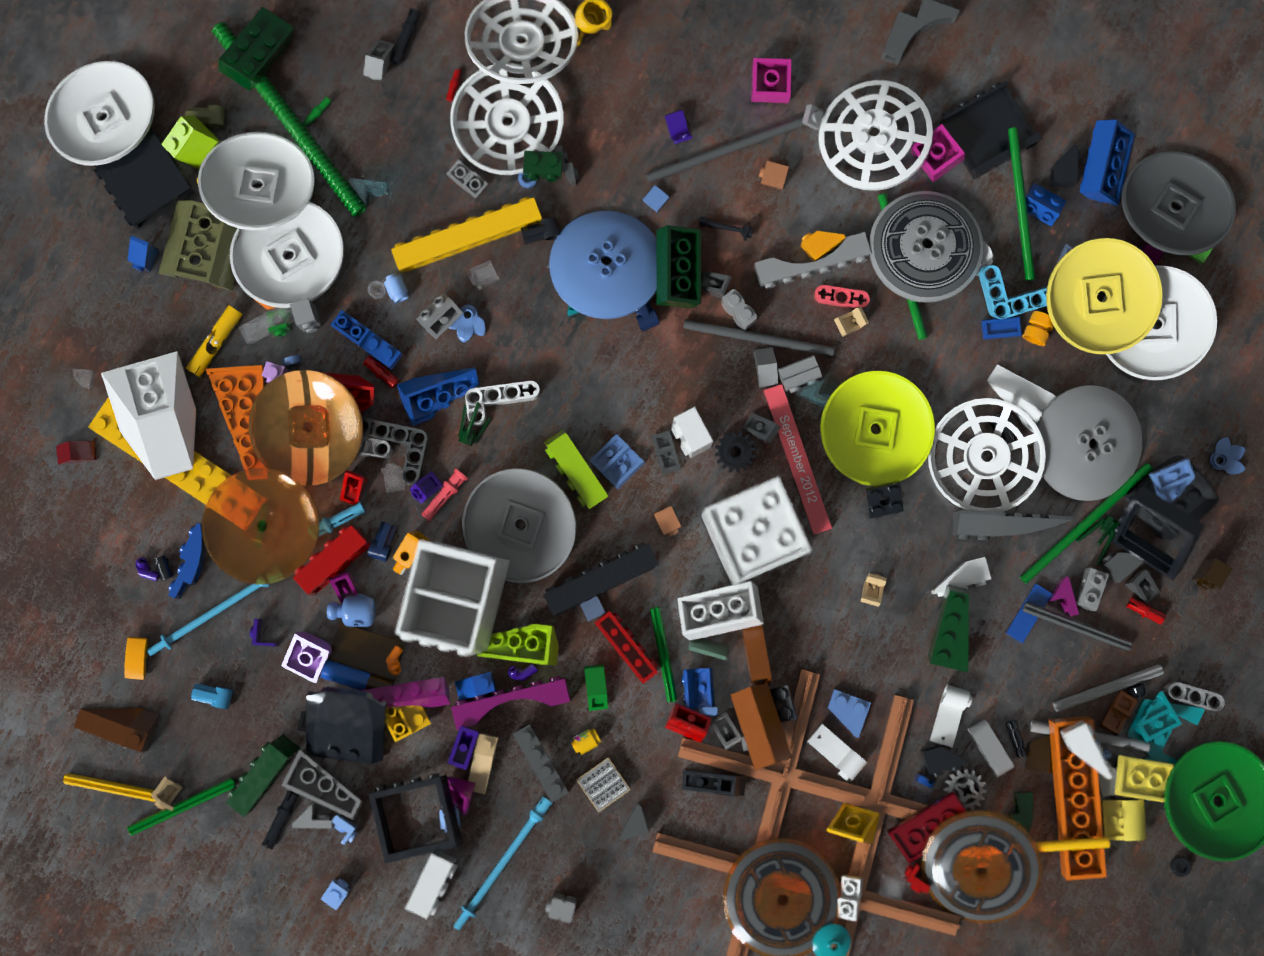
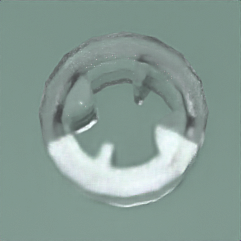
[368,281,386,299]

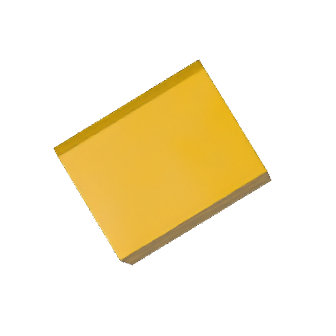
[827,803,880,843]

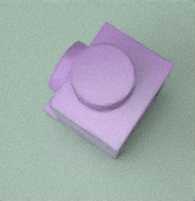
[262,361,289,384]

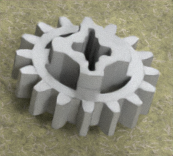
[943,768,987,811]

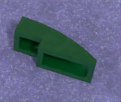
[1008,791,1034,844]

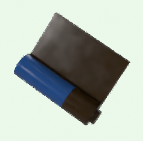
[321,622,406,691]

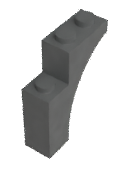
[881,0,960,65]

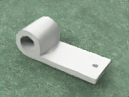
[930,684,973,748]
[807,724,867,781]

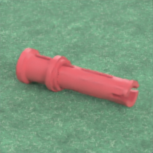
[421,468,469,521]

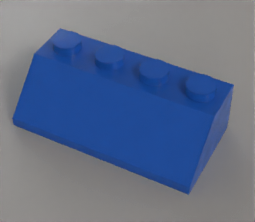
[1080,120,1135,205]

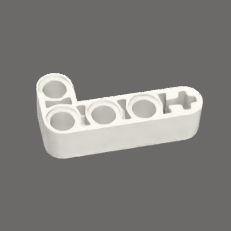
[465,381,540,427]

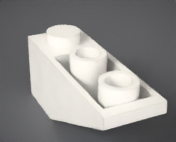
[931,557,991,597]
[1060,721,1112,780]

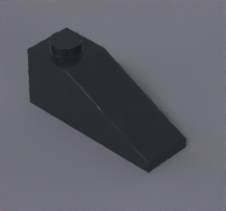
[682,770,746,797]

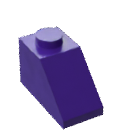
[448,726,479,770]

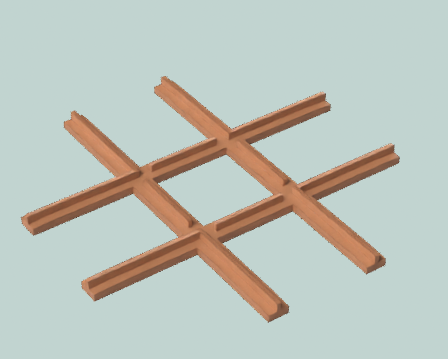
[652,669,984,956]

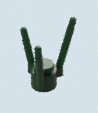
[458,402,492,446]
[1076,516,1119,565]

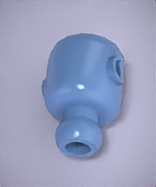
[327,594,375,627]

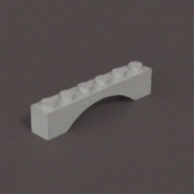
[754,232,871,289]

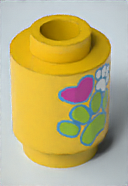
[571,728,601,755]

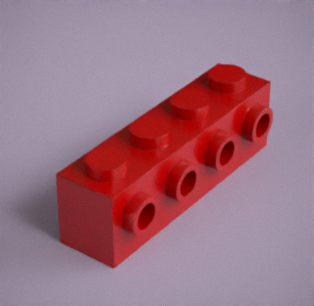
[595,611,659,684]

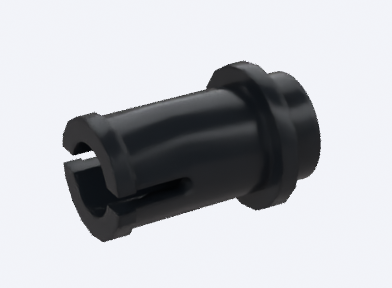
[153,555,174,581]

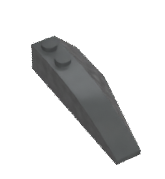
[953,510,1073,541]

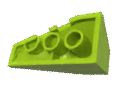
[477,624,559,666]

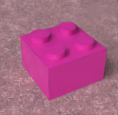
[751,58,791,103]
[911,124,965,182]

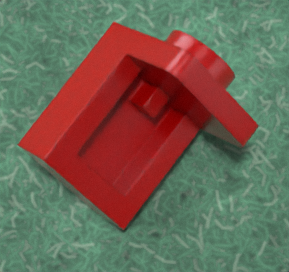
[904,862,931,894]

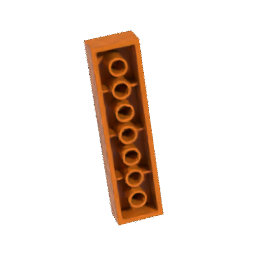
[1049,716,1106,880]

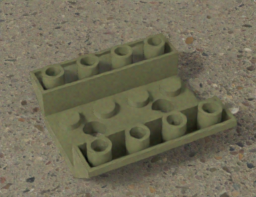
[159,200,241,291]

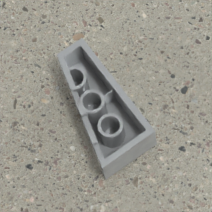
[282,750,364,820]

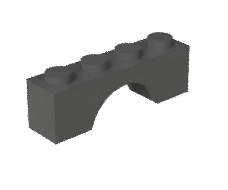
[513,724,569,803]

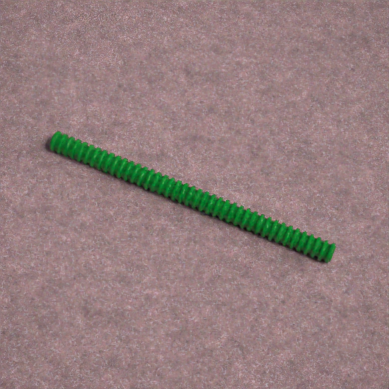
[212,22,366,216]

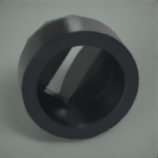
[1128,682,1146,698]

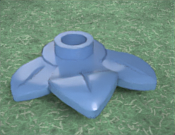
[449,305,486,343]
[1209,437,1245,474]

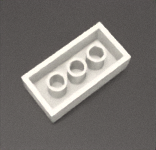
[677,581,764,641]

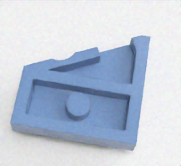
[1149,459,1195,503]
[827,689,871,738]

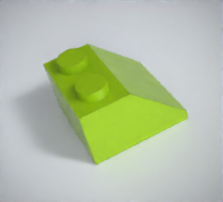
[161,115,220,169]

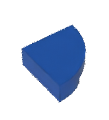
[914,774,935,789]

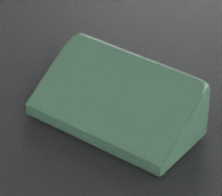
[688,638,728,660]

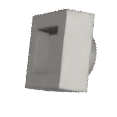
[802,104,824,130]

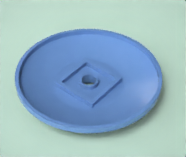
[549,211,657,319]

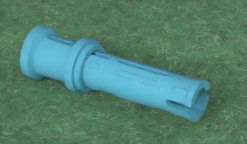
[307,502,366,541]

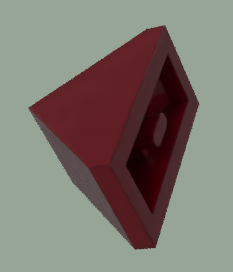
[56,441,97,465]

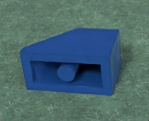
[128,235,159,272]
[455,672,497,701]

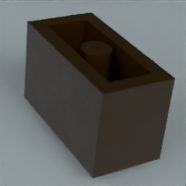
[1192,558,1233,591]

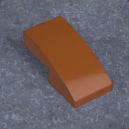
[1099,690,1138,736]

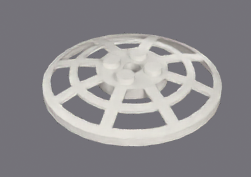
[465,0,578,84]
[450,63,564,175]
[819,80,933,190]
[928,398,1046,512]

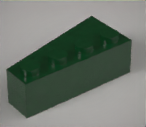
[928,584,969,673]
[226,734,301,817]

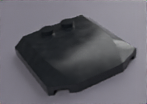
[306,686,387,764]

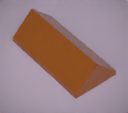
[730,683,792,770]

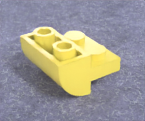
[1102,799,1147,841]

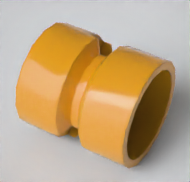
[1022,311,1054,346]

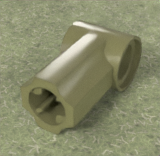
[185,105,225,128]

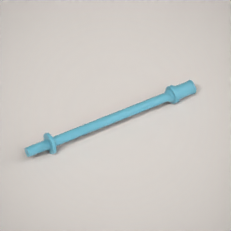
[147,565,284,656]
[454,796,553,931]

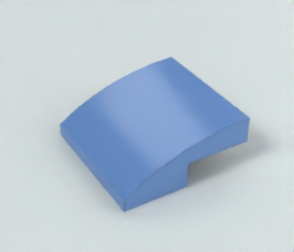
[589,434,645,489]

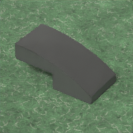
[651,431,681,475]

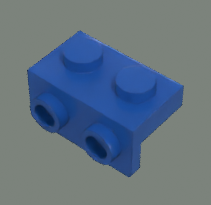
[1026,182,1066,226]
[682,668,715,709]

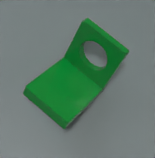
[268,309,292,337]

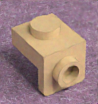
[834,307,869,337]
[860,573,887,607]
[151,776,183,811]

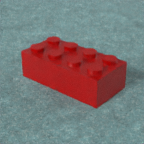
[292,525,371,596]

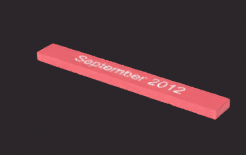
[764,384,832,535]

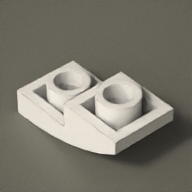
[837,875,863,921]

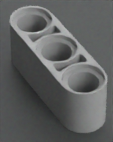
[1163,682,1224,711]
[967,719,1014,778]

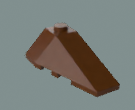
[74,708,160,752]

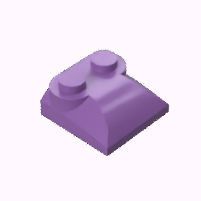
[282,631,332,683]

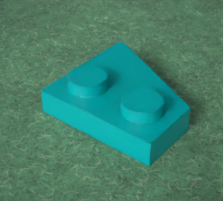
[1136,691,1182,743]

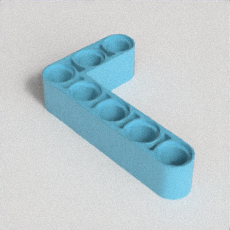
[979,265,1048,319]

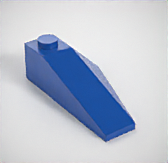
[397,368,479,426]

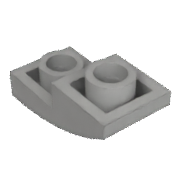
[446,160,488,198]

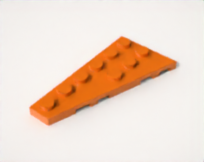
[206,365,269,481]

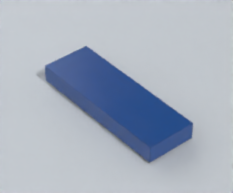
[1005,584,1052,643]

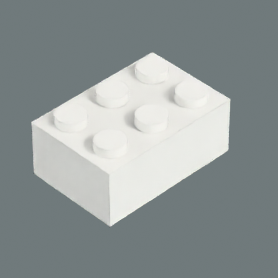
[671,407,713,459]
[405,851,458,919]

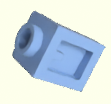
[332,813,358,845]
[321,879,351,910]

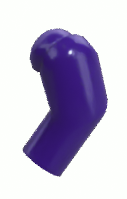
[135,557,160,582]
[508,663,538,681]

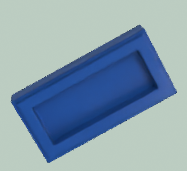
[981,317,1022,340]

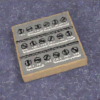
[576,757,631,812]

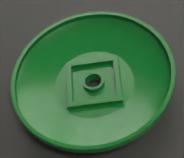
[1164,742,1264,861]

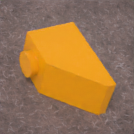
[800,231,846,262]

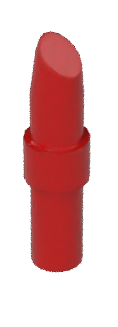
[446,68,462,102]

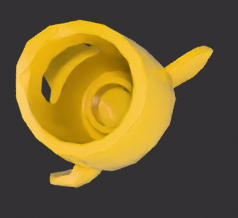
[575,0,612,46]

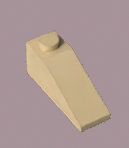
[468,733,499,794]

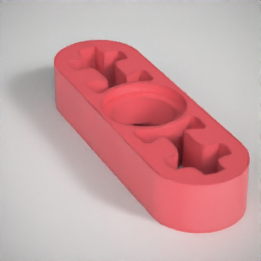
[814,285,870,309]

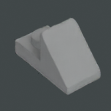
[292,803,335,828]

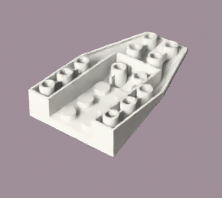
[101,351,196,480]

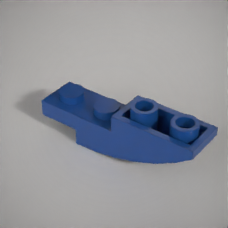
[331,310,403,370]
[168,523,206,599]

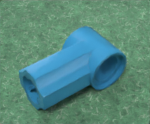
[191,683,233,709]

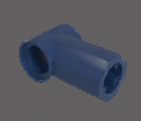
[635,302,660,332]
[367,521,397,562]

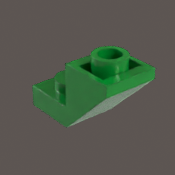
[584,664,608,711]

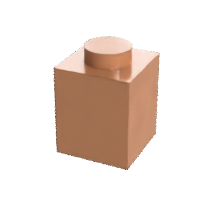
[759,161,789,189]
[654,506,681,537]

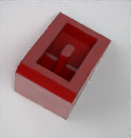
[340,470,368,505]

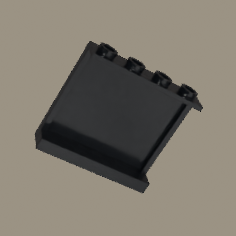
[939,81,1042,180]
[94,127,195,229]

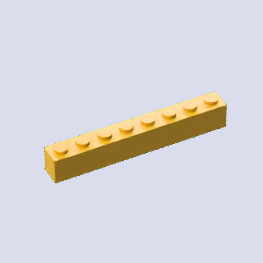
[391,197,542,274]

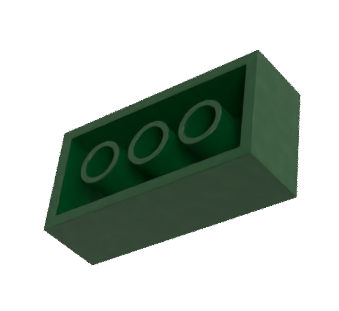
[218,6,294,91]
[657,225,701,309]

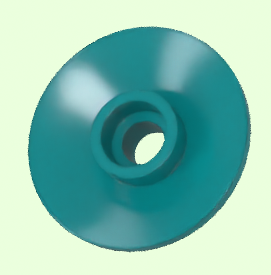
[812,924,851,956]

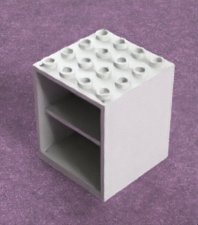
[701,477,811,585]
[395,540,510,656]

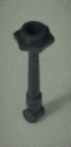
[699,216,754,241]

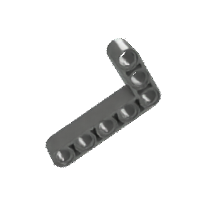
[362,417,429,485]

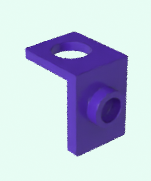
[665,110,693,144]
[250,619,279,646]

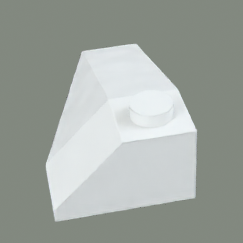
[987,365,1057,433]

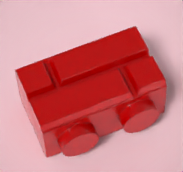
[665,703,712,743]

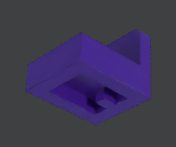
[410,471,444,504]

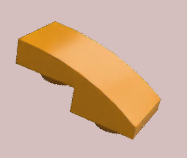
[125,637,148,680]

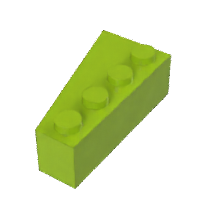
[544,429,608,509]

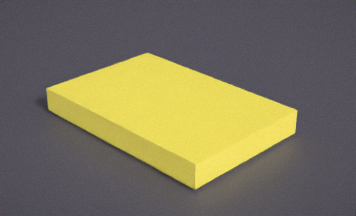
[1114,755,1174,803]

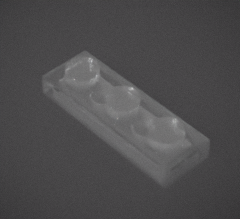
[238,307,295,345]

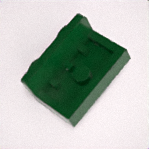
[523,151,563,182]

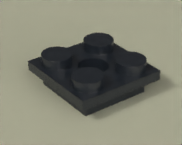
[865,481,904,519]
[770,685,797,723]

